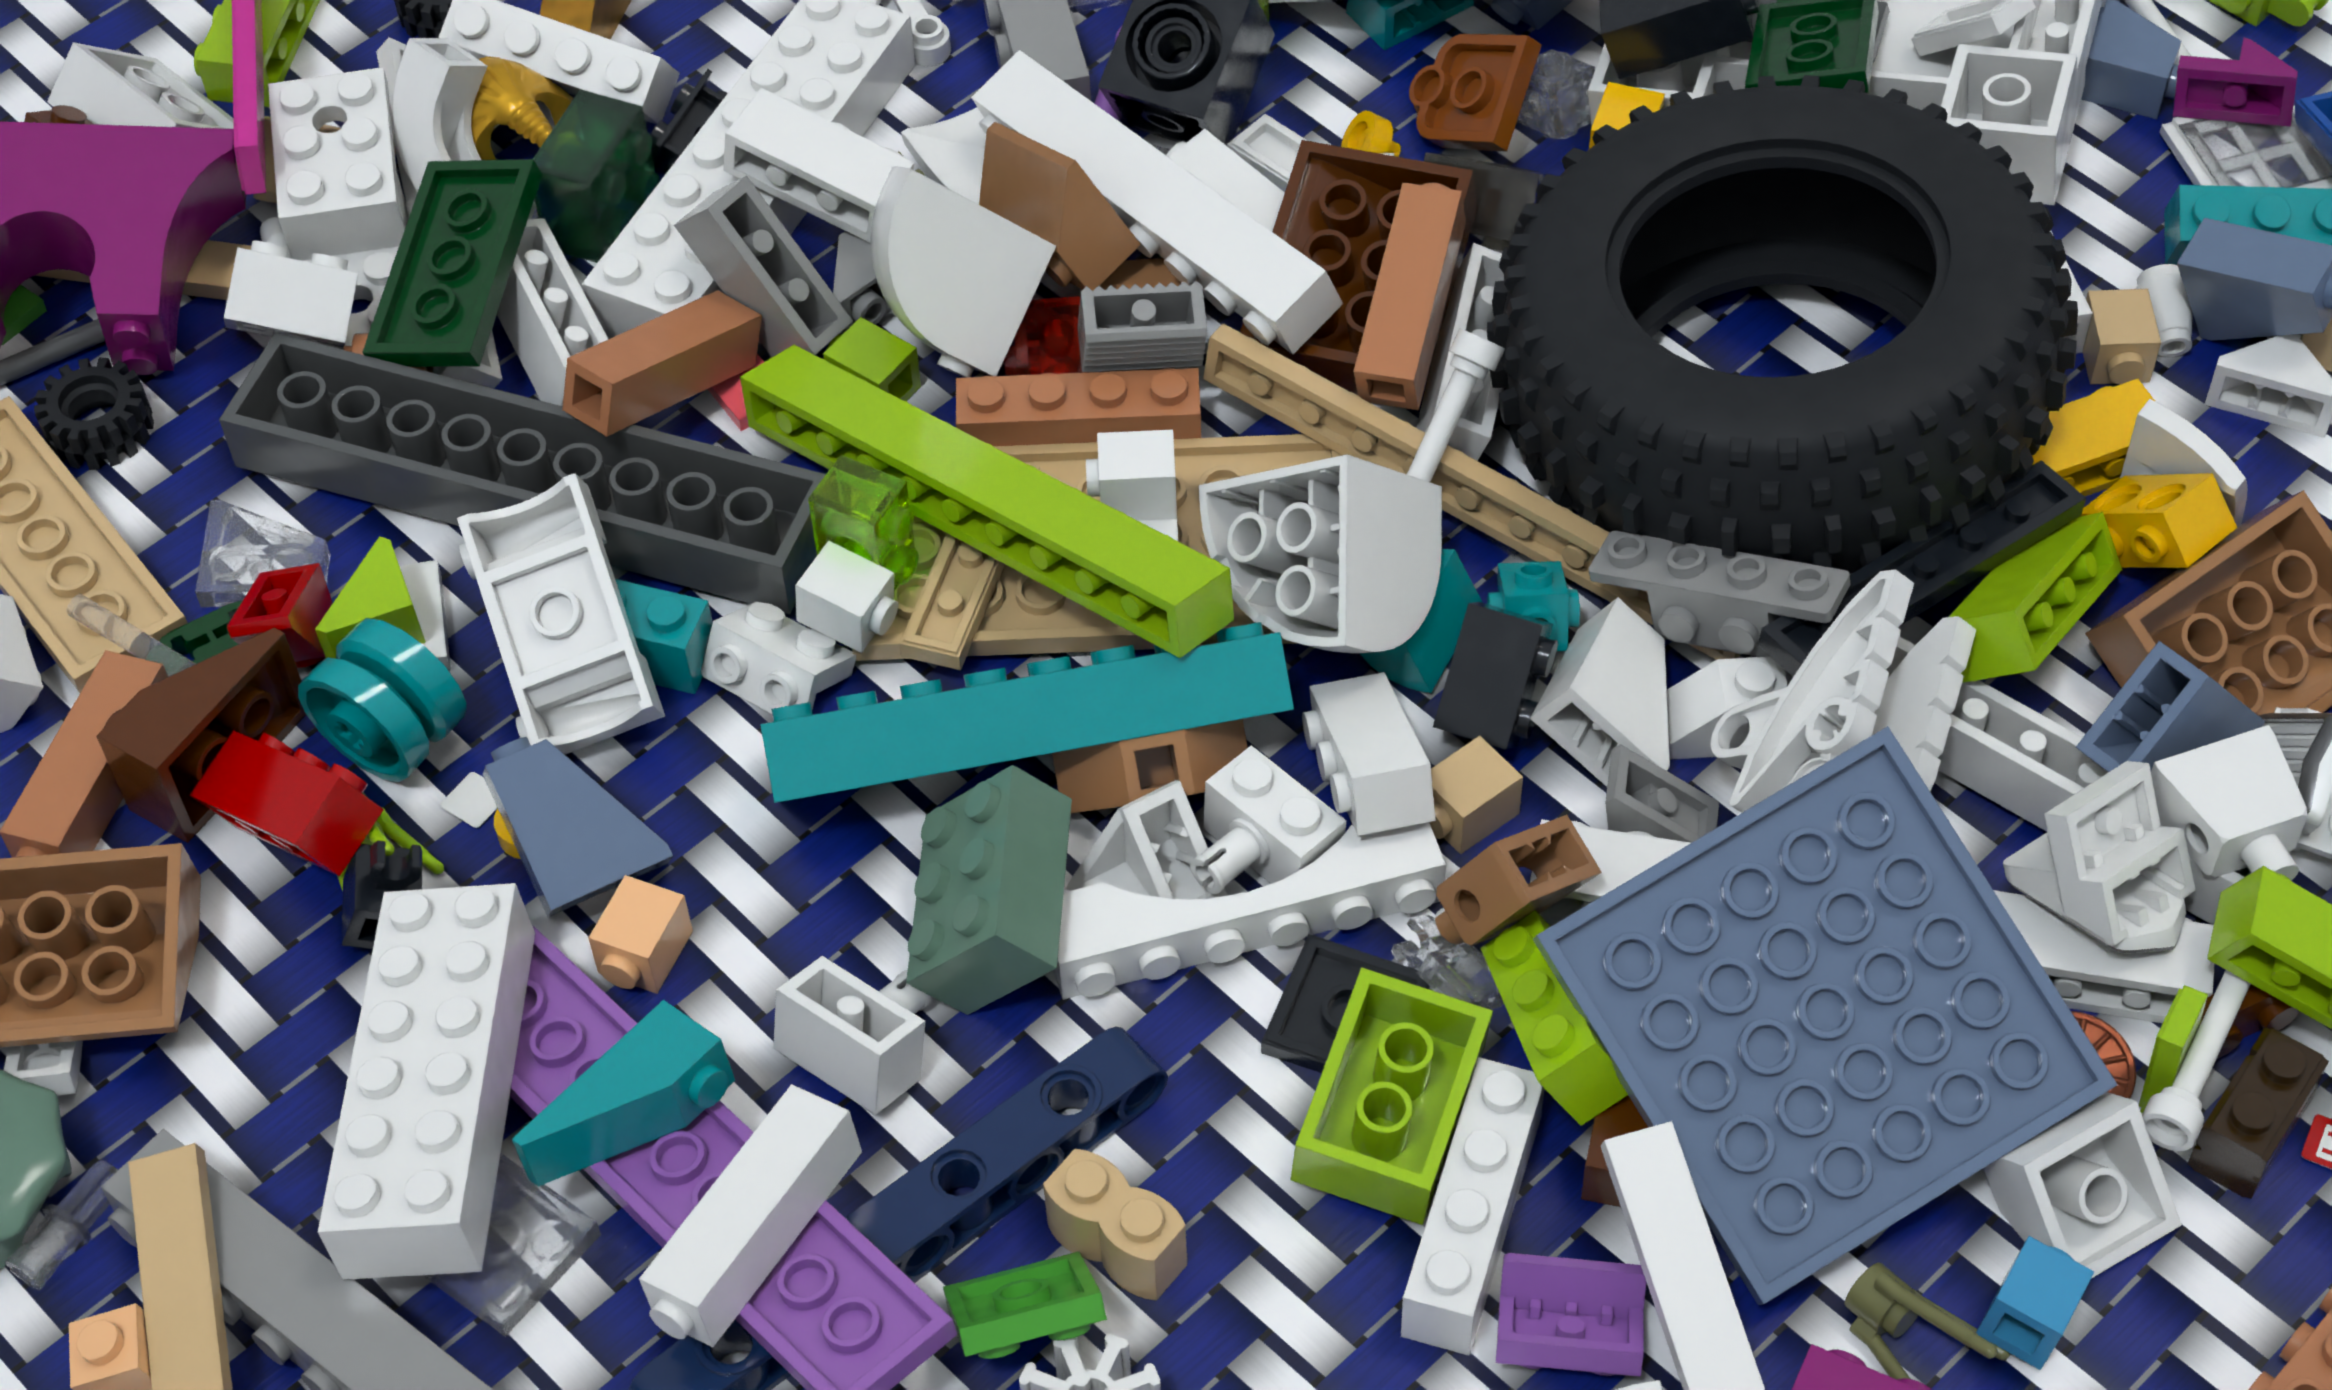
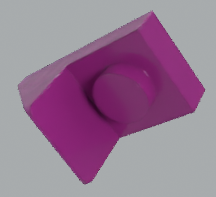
[2173,38,2298,127]

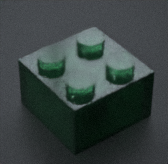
[533,89,660,263]

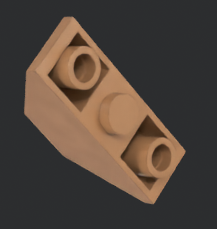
[1052,719,1248,813]

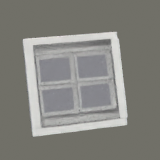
[2159,106,2332,189]

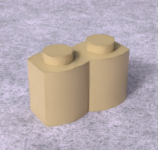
[1043,1149,1187,1300]

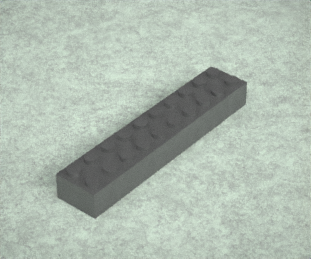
[219,332,837,614]

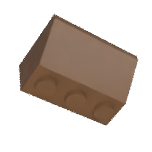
[979,122,1141,291]

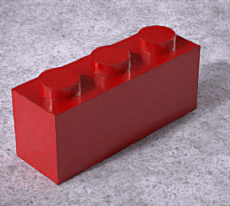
[190,730,384,877]

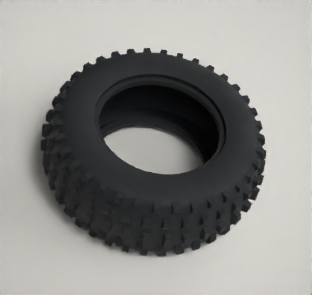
[1487,75,2078,574]

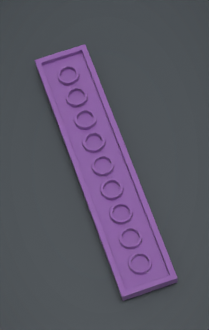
[510,926,957,1390]

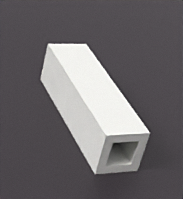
[639,1084,862,1347]

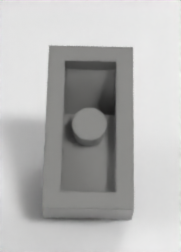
[1605,744,1719,843]

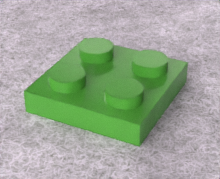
[943,1251,1107,1359]

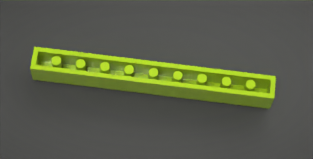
[740,345,1234,658]

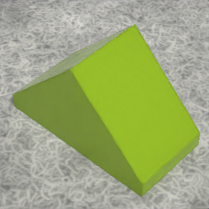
[315,536,426,659]

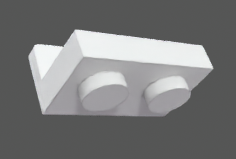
[701,601,856,714]

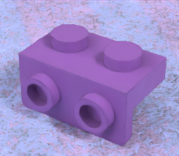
[1496,1253,1647,1377]

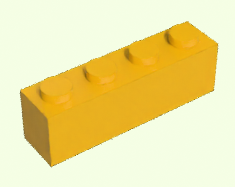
[2032,379,2156,496]

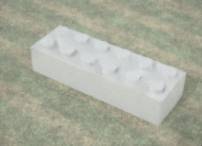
[318,883,535,1280]

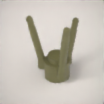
[1844,1262,2010,1380]

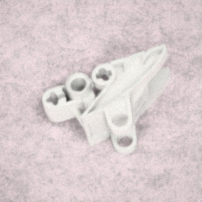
[1711,569,1976,813]

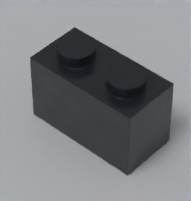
[1433,602,1558,750]

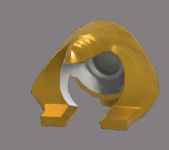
[471,56,587,174]

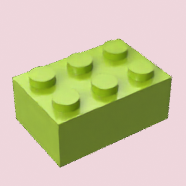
[1290,967,1493,1225]

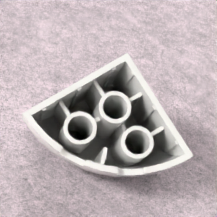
[870,166,1056,378]
[1199,454,1442,653]

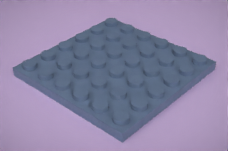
[1533,726,2118,1305]

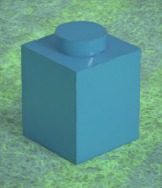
[1976,1236,2094,1370]

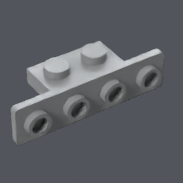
[1588,531,1851,657]

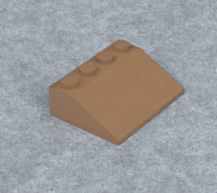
[2085,490,2332,715]
[0,843,201,1048]

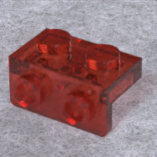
[1004,296,1088,376]

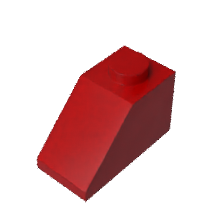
[227,563,333,668]

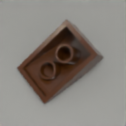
[96,628,306,843]

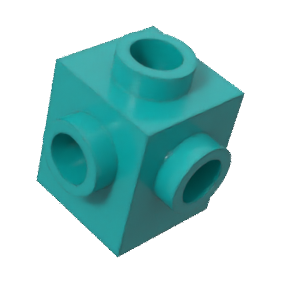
[1487,561,1580,651]

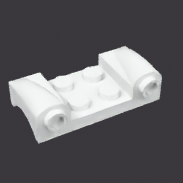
[457,473,665,755]

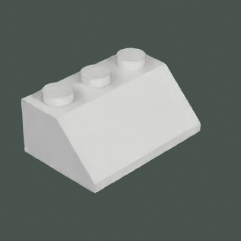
[47,42,234,129]

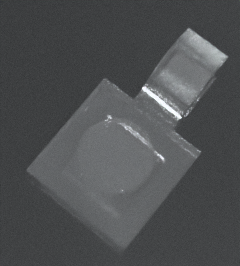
[1391,914,1504,1010]

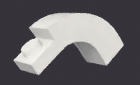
[393,38,537,219]

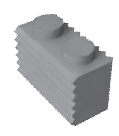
[1077,280,1207,372]

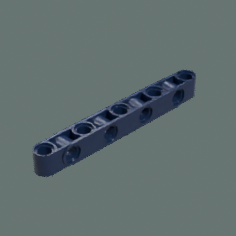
[629,1026,1168,1390]

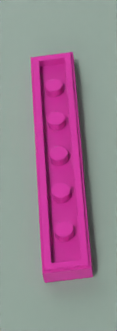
[232,0,266,195]

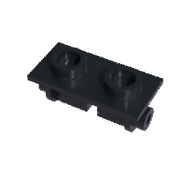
[643,69,728,178]

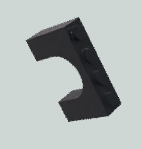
[1599,0,1760,80]

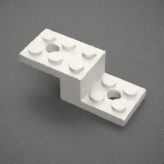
[268,67,409,350]

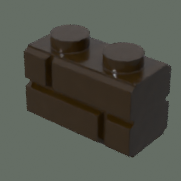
[2188,1027,2329,1199]

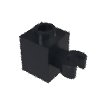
[342,841,422,949]

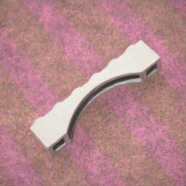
[1053,822,1446,1000]

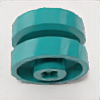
[298,618,467,782]

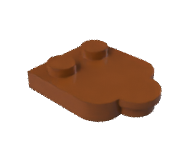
[1409,34,1542,152]

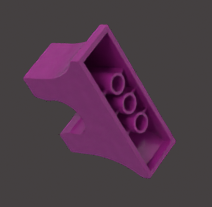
[0,121,247,375]

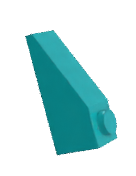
[511,1000,736,1187]

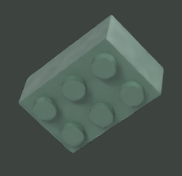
[906,765,1072,1015]

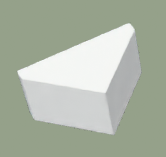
[2205,334,2332,438]

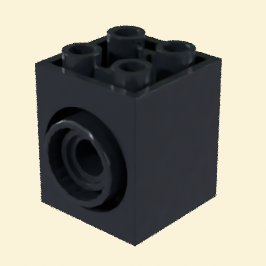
[1098,0,1275,146]

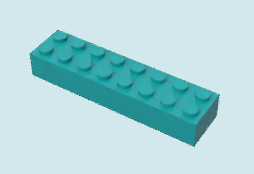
[760,622,1294,803]

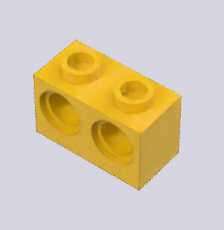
[2080,473,2237,568]

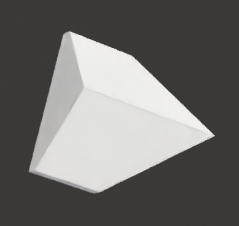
[1065,780,1228,899]

